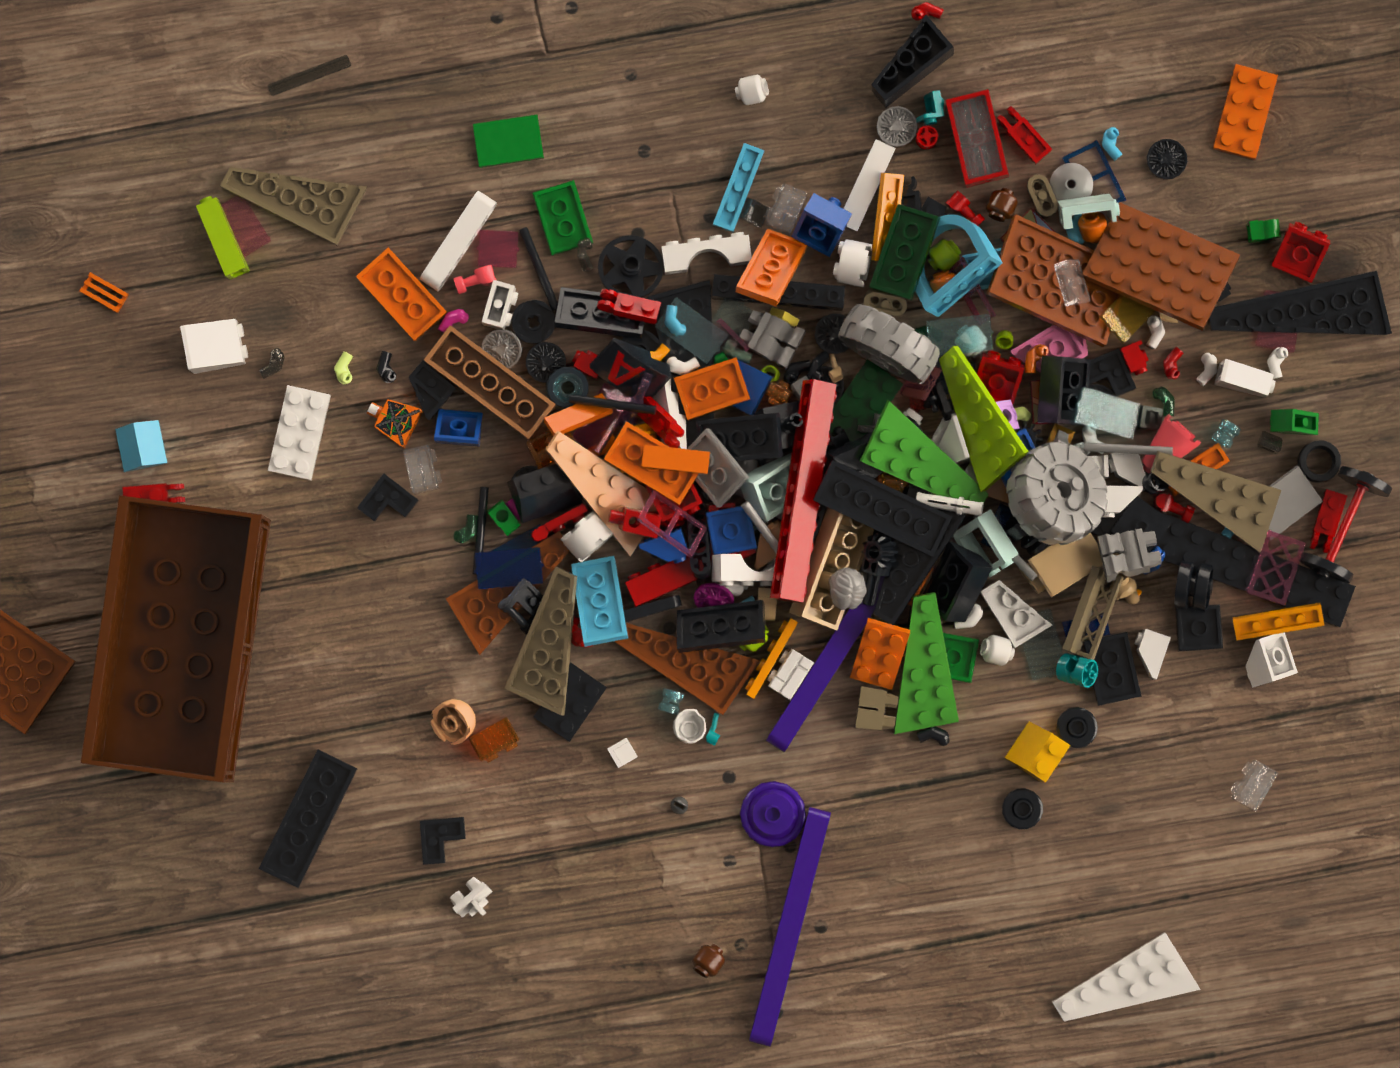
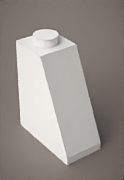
[1214,359,1275,398]

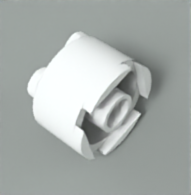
[833,239,872,287]
[561,511,613,563]

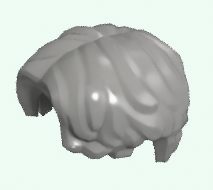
[829,568,867,610]

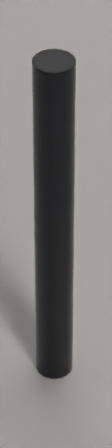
[519,227,558,311]
[569,394,656,415]
[472,487,489,575]

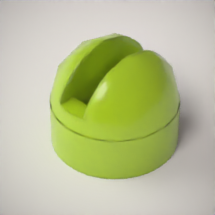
[995,330,1014,349]
[762,365,780,383]

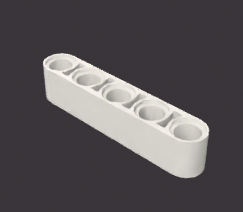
[419,191,497,292]

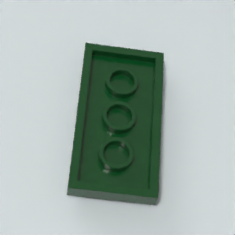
[869,204,940,301]
[829,359,903,441]

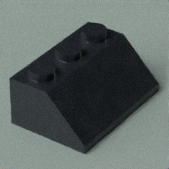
[1037,356,1091,425]
[507,464,583,523]
[923,542,993,622]

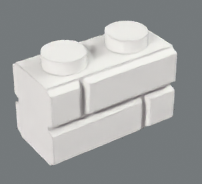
[767,649,814,700]

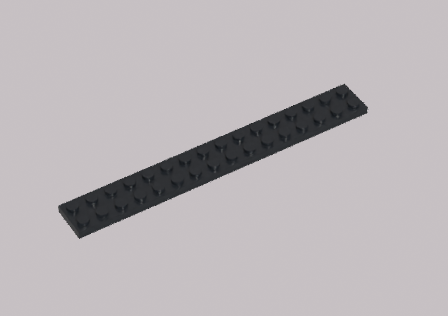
[1091,501,1356,628]

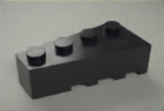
[871,15,954,108]
[827,416,925,479]

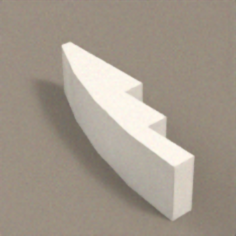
[844,139,896,231]
[653,379,687,449]

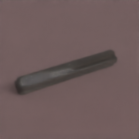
[268,55,351,96]

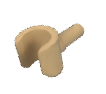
[828,354,843,383]

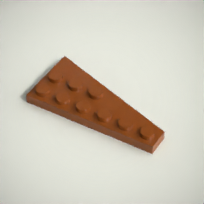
[446,531,570,655]
[614,623,760,715]

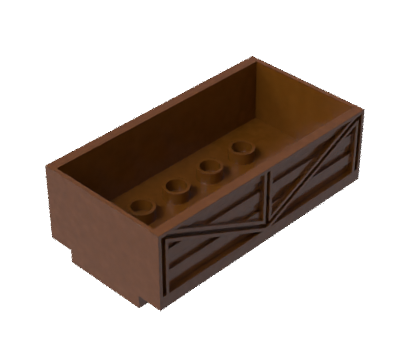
[81,495,271,782]

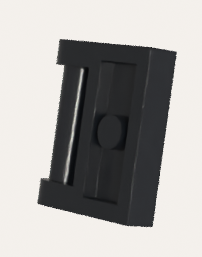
[498,578,543,634]

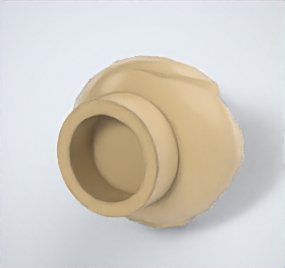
[1109,573,1142,605]

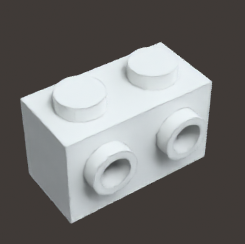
[482,280,518,330]

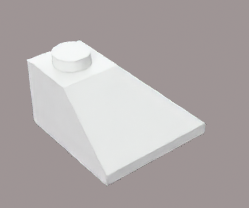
[938,415,970,466]
[1245,632,1298,688]

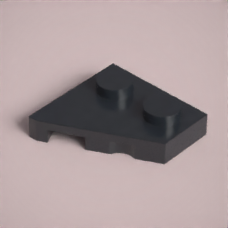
[409,360,456,421]

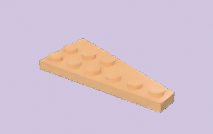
[545,431,658,557]

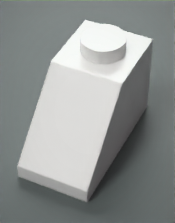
[1108,453,1145,491]
[1102,486,1143,518]
[1135,629,1171,680]

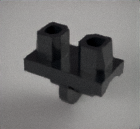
[922,376,956,421]

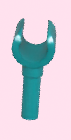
[706,713,720,745]

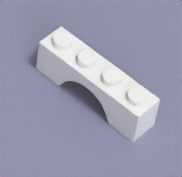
[662,232,752,275]
[712,554,776,586]

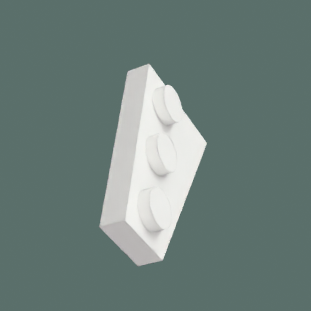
[980,580,1052,648]

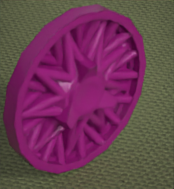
[693,583,735,608]

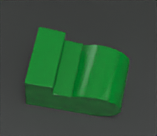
[1246,219,1281,243]
[487,499,521,536]

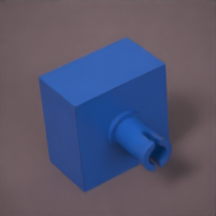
[791,193,852,257]

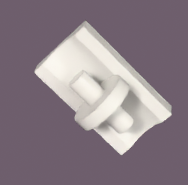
[450,877,493,918]

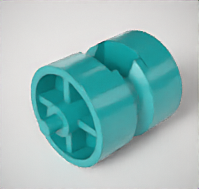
[1056,653,1098,688]

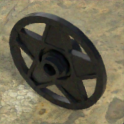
[598,235,664,298]

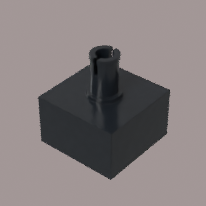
[753,400,803,453]

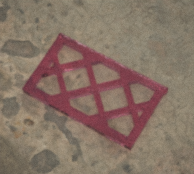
[1247,530,1306,606]

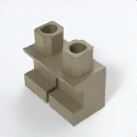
[855,686,898,731]

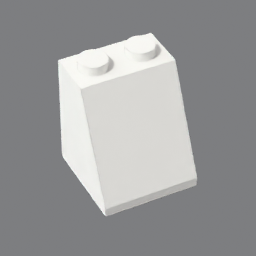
[180,319,248,374]

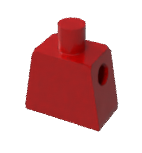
[608,507,662,538]

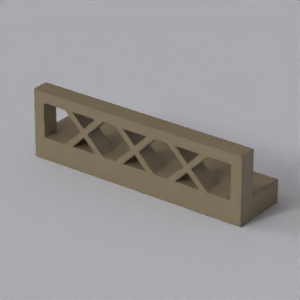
[1062,566,1124,660]

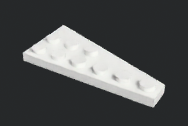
[1052,932,1201,1021]

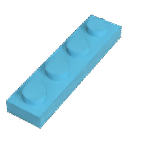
[713,143,764,233]

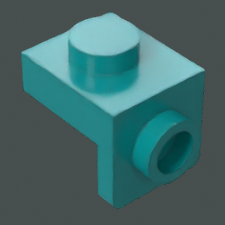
[916,90,944,125]

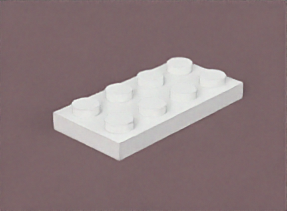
[268,385,331,481]

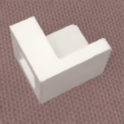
[608,738,638,768]

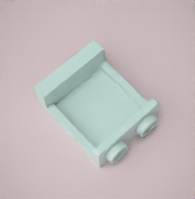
[1057,194,1120,229]

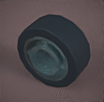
[546,367,588,408]

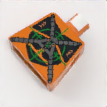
[367,399,423,449]

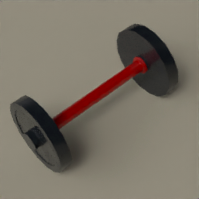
[1299,466,1392,583]

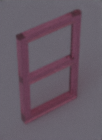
[949,257,996,326]
[637,490,707,558]

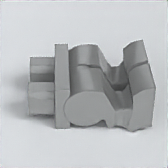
[739,310,806,370]
[1098,528,1162,583]

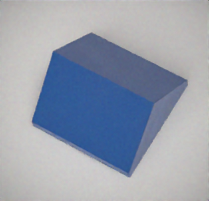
[434,409,483,447]

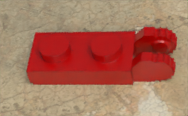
[997,106,1053,165]
[597,289,661,324]
[637,396,684,448]
[122,483,185,503]
[1309,489,1348,554]
[531,504,588,542]

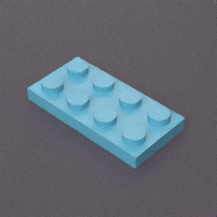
[571,556,628,647]

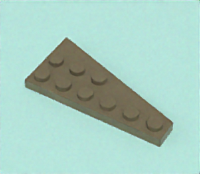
[220,167,367,246]
[1150,451,1281,553]
[504,567,577,716]

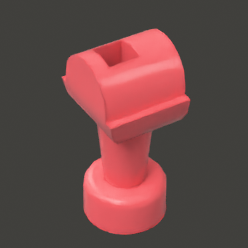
[453,265,497,294]

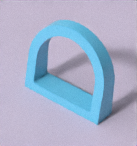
[915,215,1002,317]

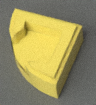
[769,307,800,327]

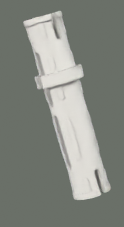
[916,492,984,516]

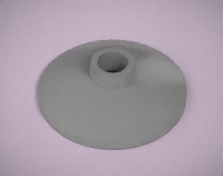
[1049,163,1093,201]

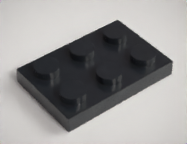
[1083,632,1142,706]
[533,663,607,742]

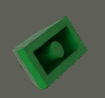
[1270,409,1319,435]

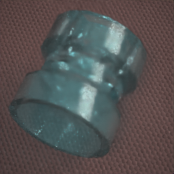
[1211,419,1241,449]
[658,688,684,715]

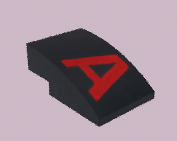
[589,338,672,402]

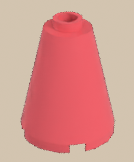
[1141,414,1201,473]

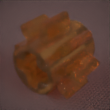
[765,379,793,406]

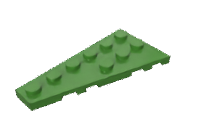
[860,400,988,508]
[893,592,959,734]

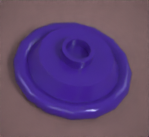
[740,781,806,847]

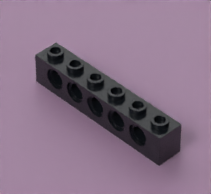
[712,274,845,311]

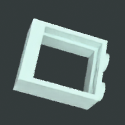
[953,509,1019,578]

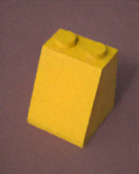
[1004,721,1071,783]

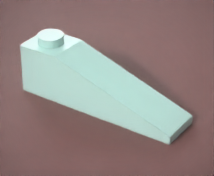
[740,453,792,522]

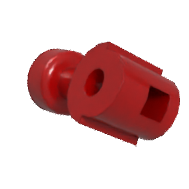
[945,190,985,226]
[1153,493,1196,523]

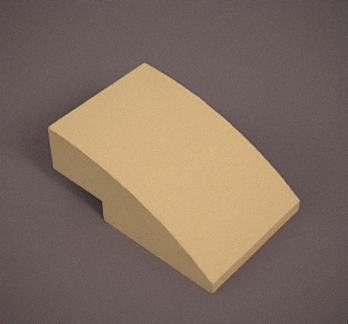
[1028,532,1102,598]

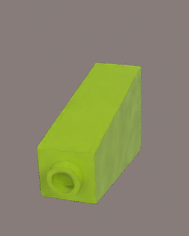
[196,196,250,280]

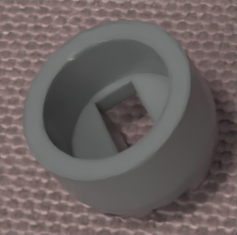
[670,797,688,814]

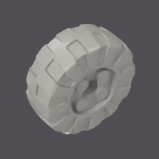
[838,304,940,384]
[1006,442,1108,545]

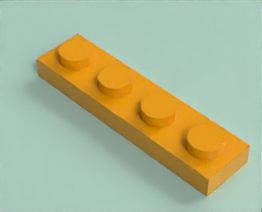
[871,173,904,261]
[1232,603,1325,641]
[745,618,798,699]

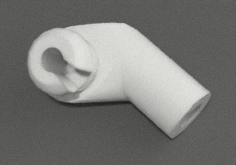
[1146,316,1165,349]
[666,357,700,375]

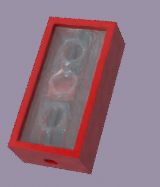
[946,89,1010,188]

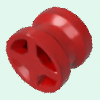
[915,125,938,150]

